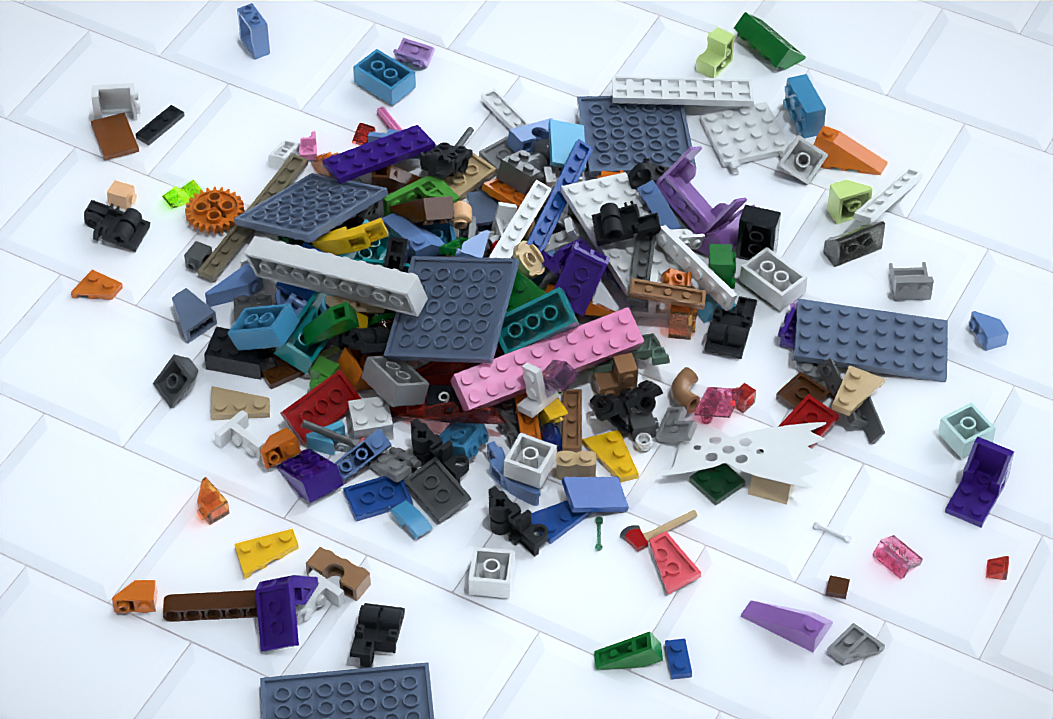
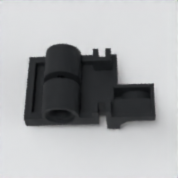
[420,142,473,179]
[627,158,669,190]
[84,199,151,252]
[592,201,661,247]
[705,296,757,359]
[335,326,390,355]
[592,380,663,422]
[410,418,469,484]
[488,485,548,557]
[350,603,405,668]

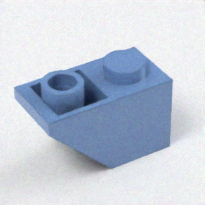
[968,311,1009,351]

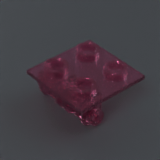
[694,387,743,424]

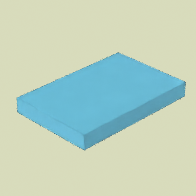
[548,119,586,172]

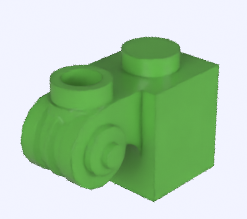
[309,356,340,391]

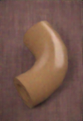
[671,367,700,413]

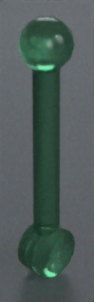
[595,516,603,551]

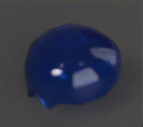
[541,423,562,452]

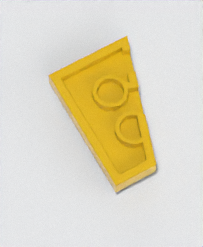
[582,430,639,483]
[234,528,299,579]

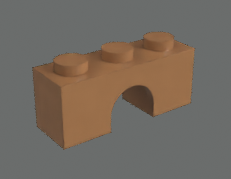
[306,546,371,601]

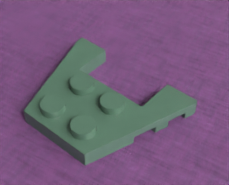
[594,333,670,373]

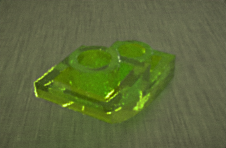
[162,179,203,209]

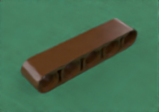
[163,590,258,622]

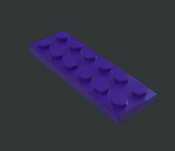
[322,125,435,184]

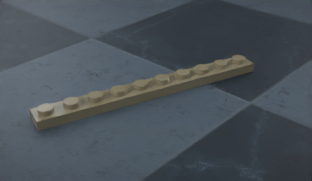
[198,153,308,282]

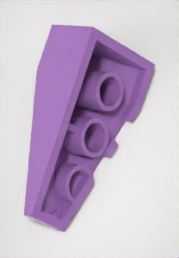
[696,204,755,256]
[740,600,833,653]

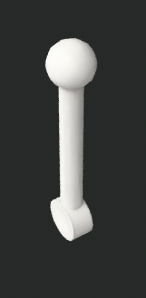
[813,521,852,543]

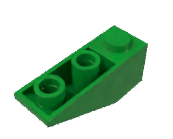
[303,301,359,346]

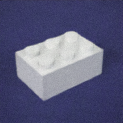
[740,247,808,311]

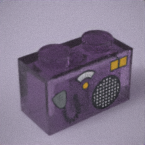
[542,360,580,392]

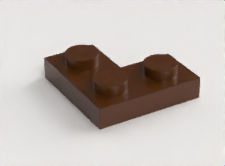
[262,350,305,389]

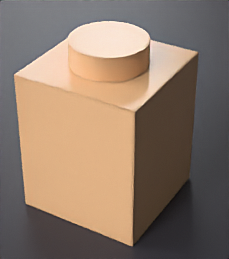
[106,180,137,210]

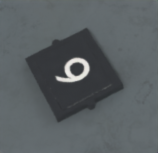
[425,385,461,415]

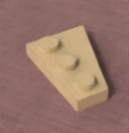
[325,295,385,315]
[831,365,886,416]
[211,386,270,421]

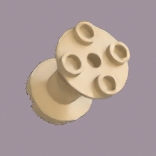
[513,241,545,278]

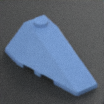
[382,212,446,259]

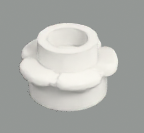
[634,433,654,451]

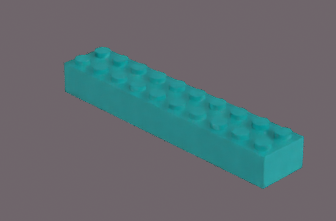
[274,219,393,374]

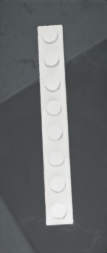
[489,180,552,258]

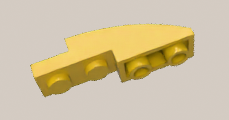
[312,218,388,255]

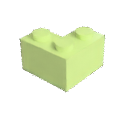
[696,27,735,78]

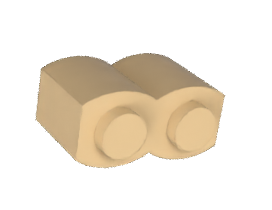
[556,451,596,480]

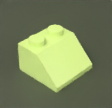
[827,179,873,224]

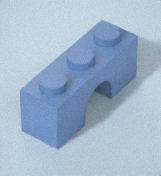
[506,118,553,153]

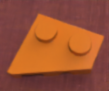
[71,269,123,300]

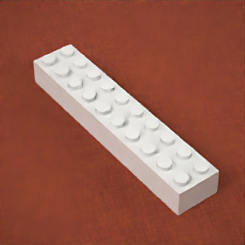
[244,236,428,317]

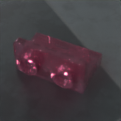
[873,535,924,579]

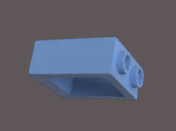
[237,3,271,60]

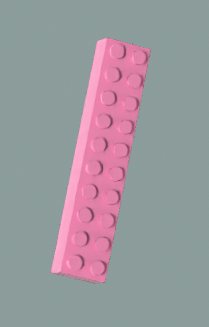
[450,307,644,416]

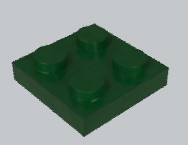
[689,458,746,505]

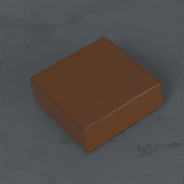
[826,575,850,600]

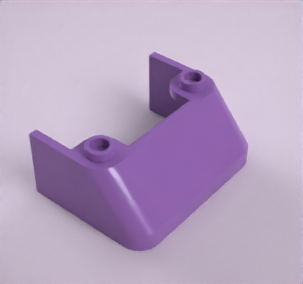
[656,146,747,235]

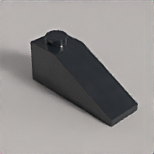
[384,236,410,272]

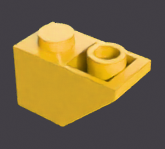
[538,398,568,427]

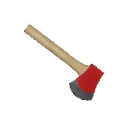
[620,510,698,552]

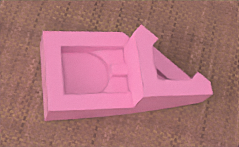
[299,131,318,161]

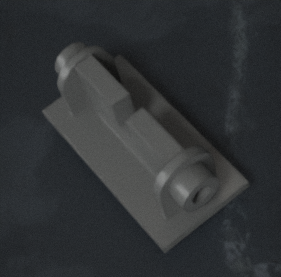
[817,358,843,401]

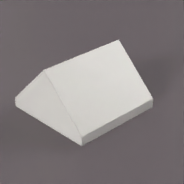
[778,135,828,185]

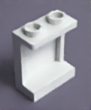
[91,83,141,120]

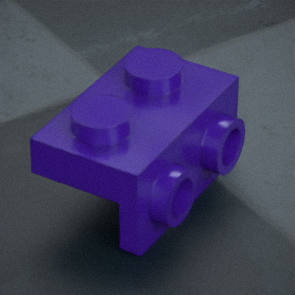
[778,307,796,349]

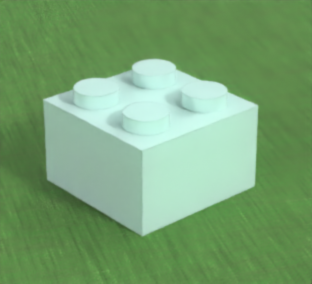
[938,402,996,459]

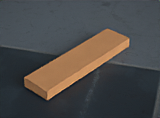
[628,278,706,310]
[562,389,582,453]

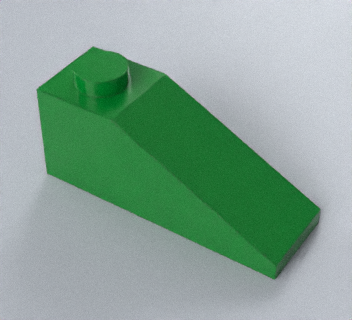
[594,631,663,670]

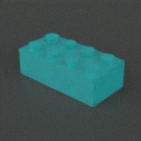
[499,287,579,354]

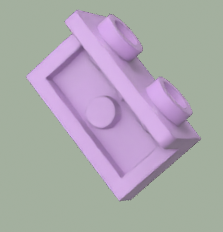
[393,37,435,68]

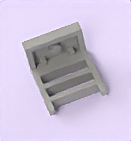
[888,262,934,301]

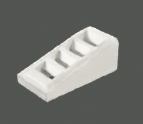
[268,139,300,170]

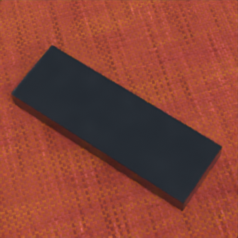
[135,104,185,146]

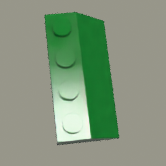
[733,11,806,70]

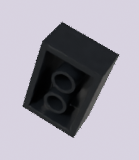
[736,204,781,260]
[204,326,272,380]

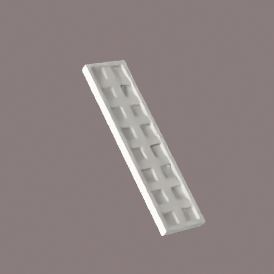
[611,75,754,107]

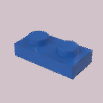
[664,638,692,680]

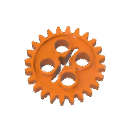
[185,186,245,235]

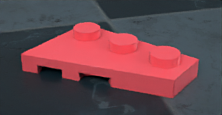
[649,531,701,595]

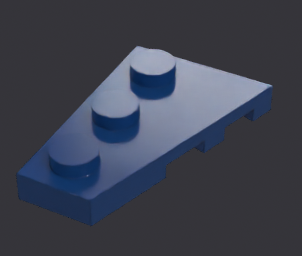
[531,500,593,544]

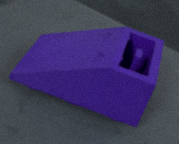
[277,449,344,503]

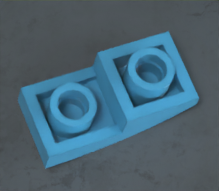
[390,501,433,540]

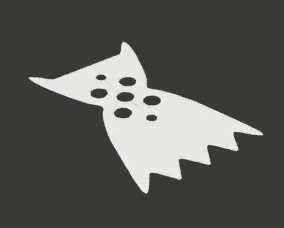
[658,419,826,488]

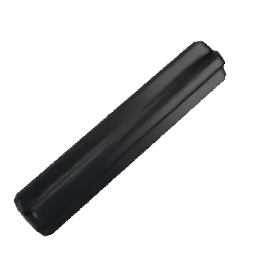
[590,395,631,436]

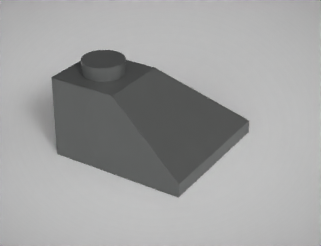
[153,354,199,408]

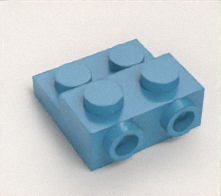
[439,420,489,459]

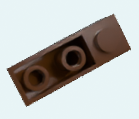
[371,165,422,193]

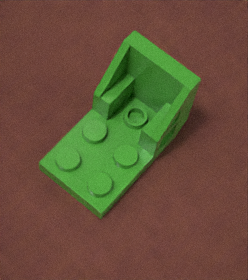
[383,175,460,217]

